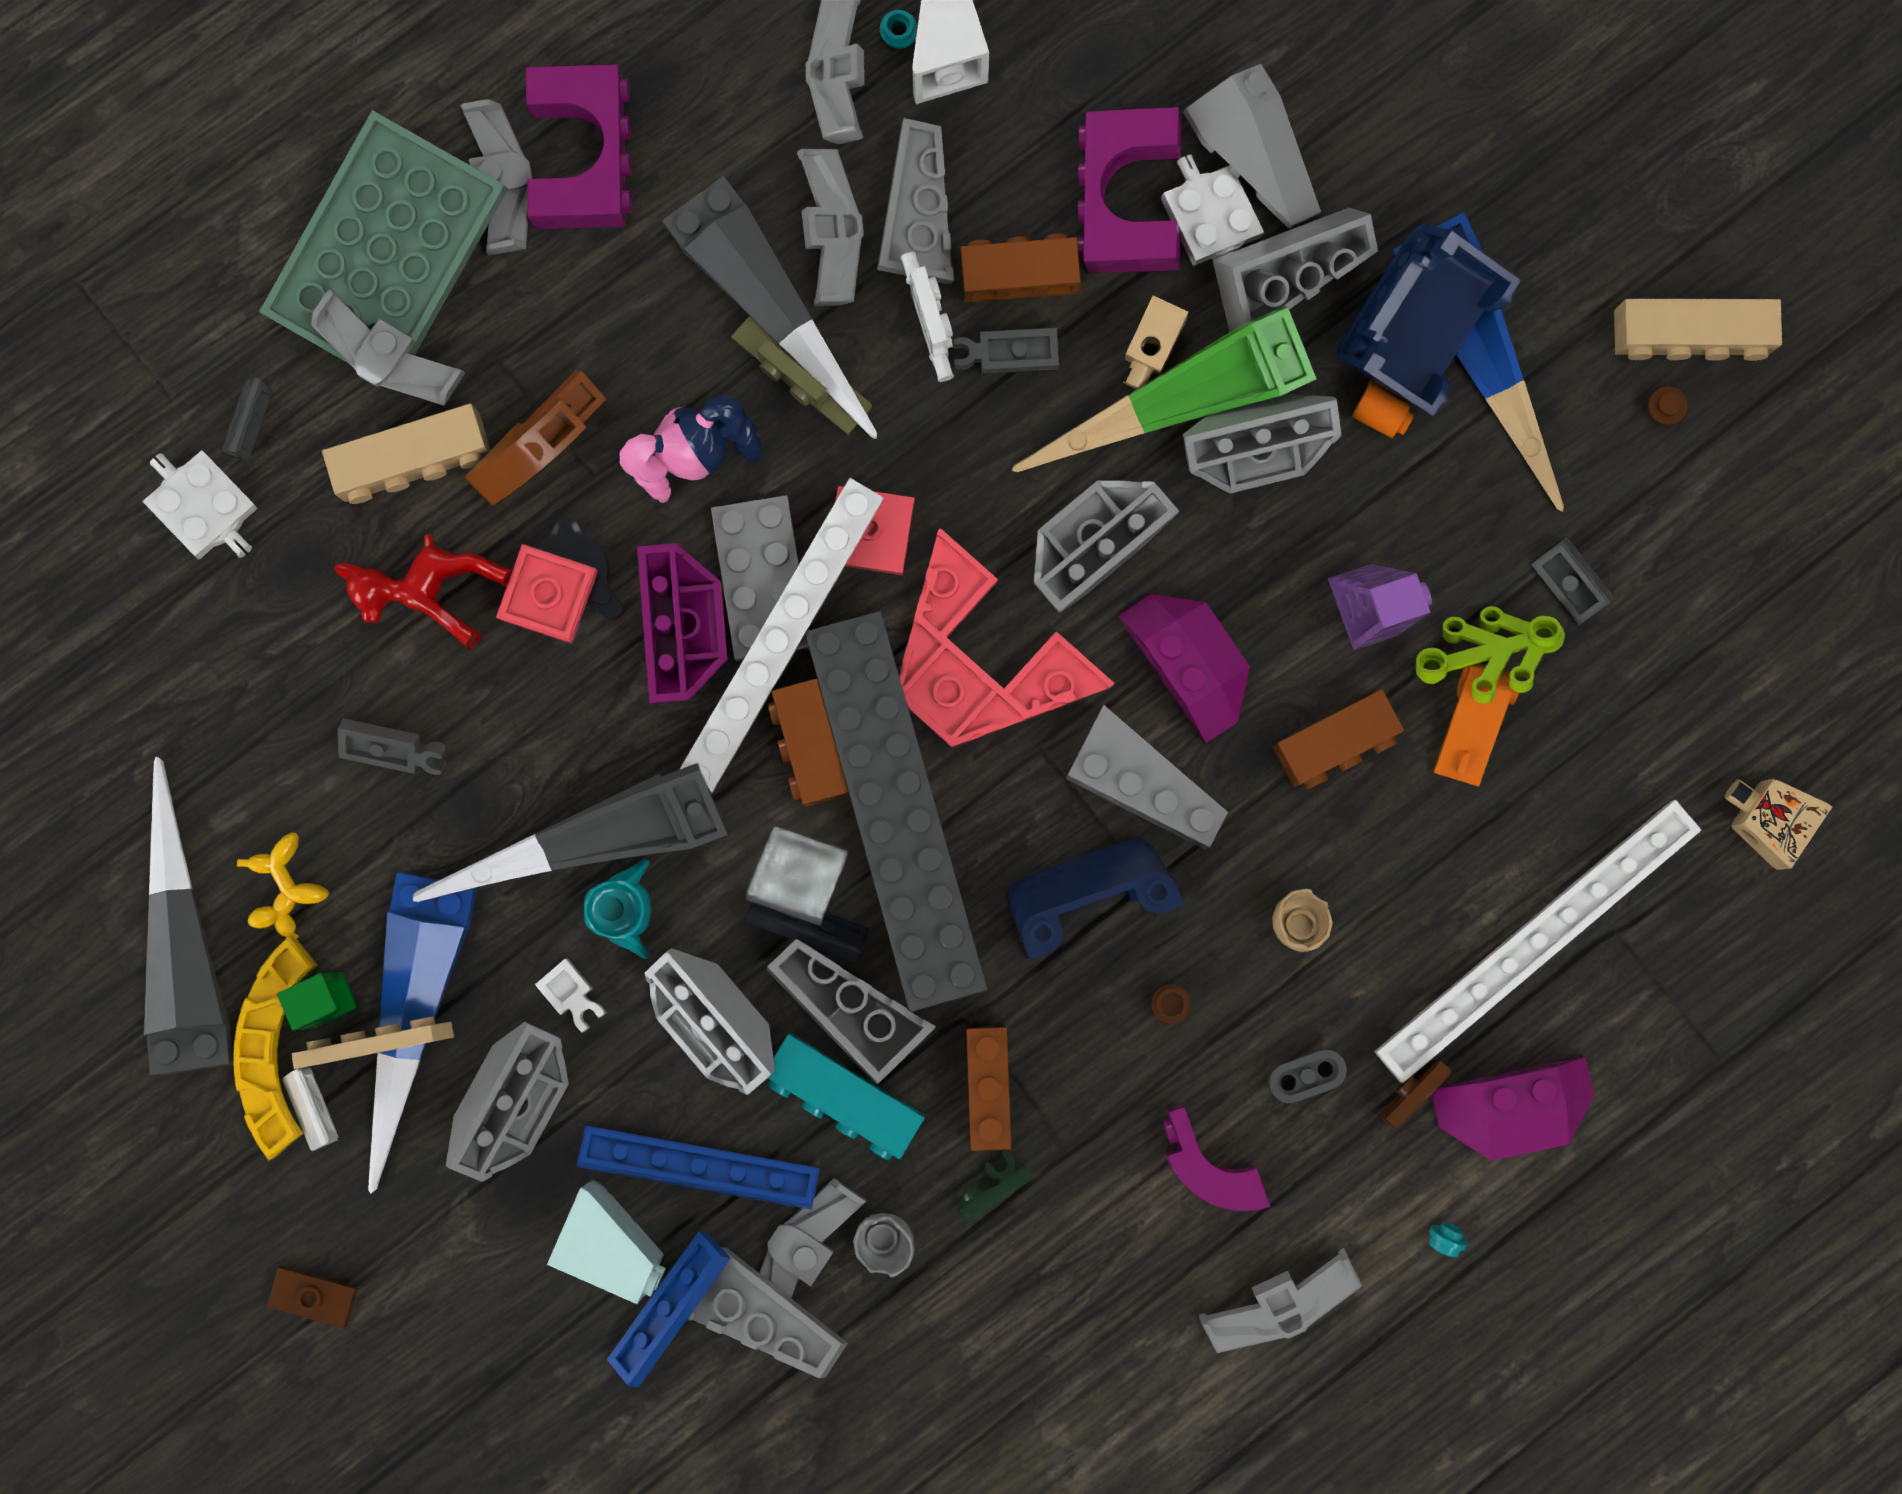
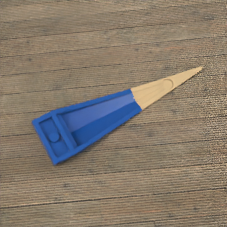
[1393,212,1564,512]

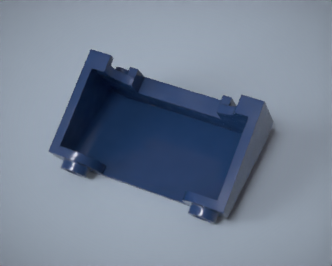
[1337,224,1521,416]
[1006,838,1184,960]

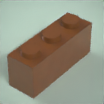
[961,234,1081,303]
[767,679,850,807]
[1272,689,1404,790]
[966,1026,1011,1151]

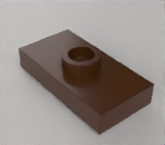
[1378,1060,1452,1128]
[267,1266,358,1328]

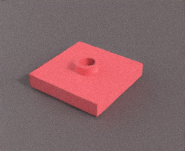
[836,486,915,575]
[496,544,598,644]

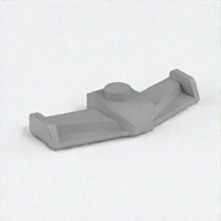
[806,0,864,144]
[461,99,533,256]
[797,149,864,306]
[311,289,465,406]
[760,1178,867,1298]
[1198,1248,1362,1353]

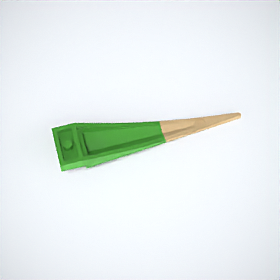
[1012,306,1317,472]

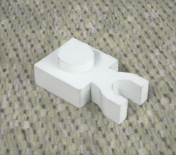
[535,959,607,1033]

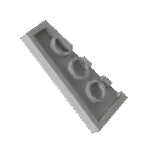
[877,118,954,285]
[687,1247,848,1378]

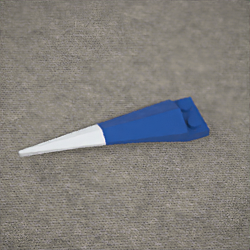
[368,872,477,1194]

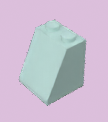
[547,1180,666,1304]

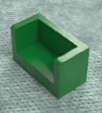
[277,972,358,1031]

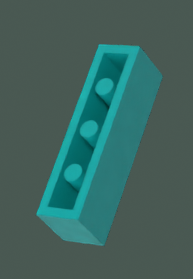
[767,1033,925,1161]

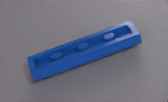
[606,1231,731,1387]

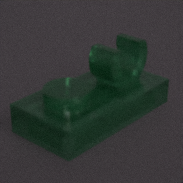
[958,1150,1033,1224]

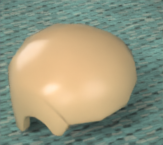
[1272,889,1333,952]

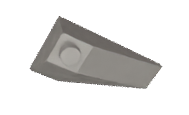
[1183,64,1321,229]

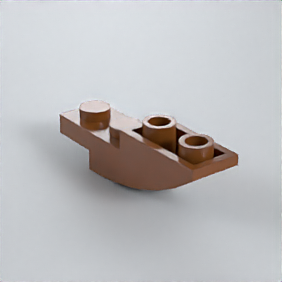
[464,370,606,506]

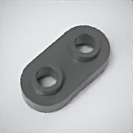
[1267,1049,1347,1103]

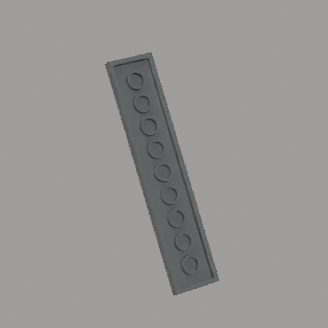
[805,611,987,1012]

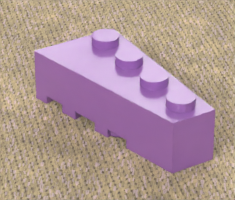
[1328,564,1432,650]

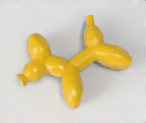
[237,832,329,939]

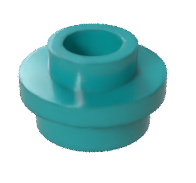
[880,10,918,49]
[1428,1222,1468,1258]

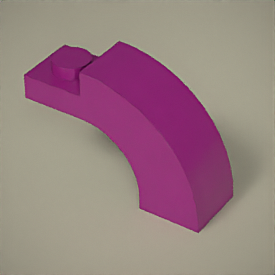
[1162,1105,1270,1211]

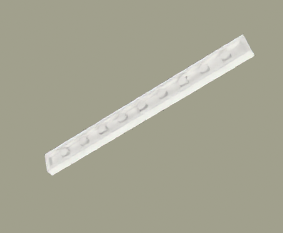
[679,478,884,794]
[1374,800,1701,1083]

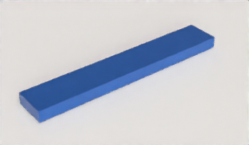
[577,1126,820,1210]

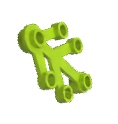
[1416,606,1565,704]

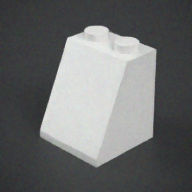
[912,0,989,104]

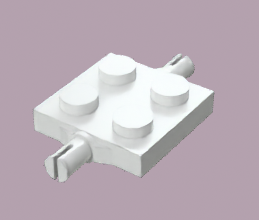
[1161,154,1264,266]
[900,252,954,382]
[142,450,258,560]

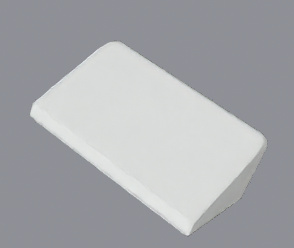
[283,1067,339,1151]

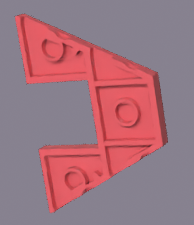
[899,528,1114,748]

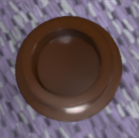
[1647,386,1688,425]
[1151,984,1191,1024]

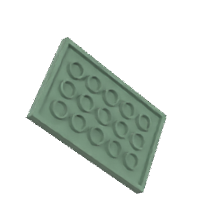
[259,110,508,363]

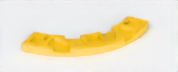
[233,936,318,1160]

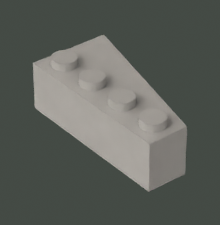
[1213,207,1378,332]
[1066,705,1228,849]
[766,939,936,1084]

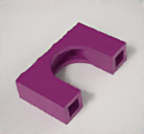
[526,65,632,229]
[1077,107,1181,273]

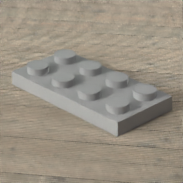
[711,495,810,661]

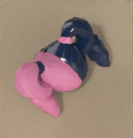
[620,395,762,503]

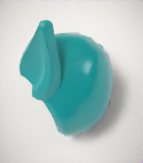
[584,859,652,959]

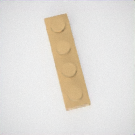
[291,1017,454,1069]

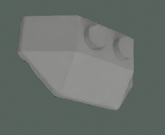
[1183,394,1342,494]
[1034,480,1179,613]
[644,948,775,1095]
[446,1022,569,1182]

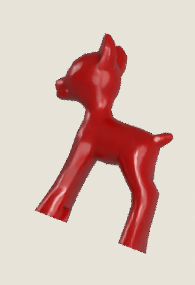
[334,533,513,650]

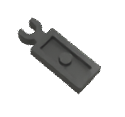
[953,328,1059,373]
[338,718,447,775]

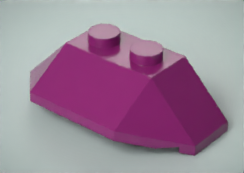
[637,543,728,704]
[1118,594,1250,744]
[1431,1057,1594,1161]

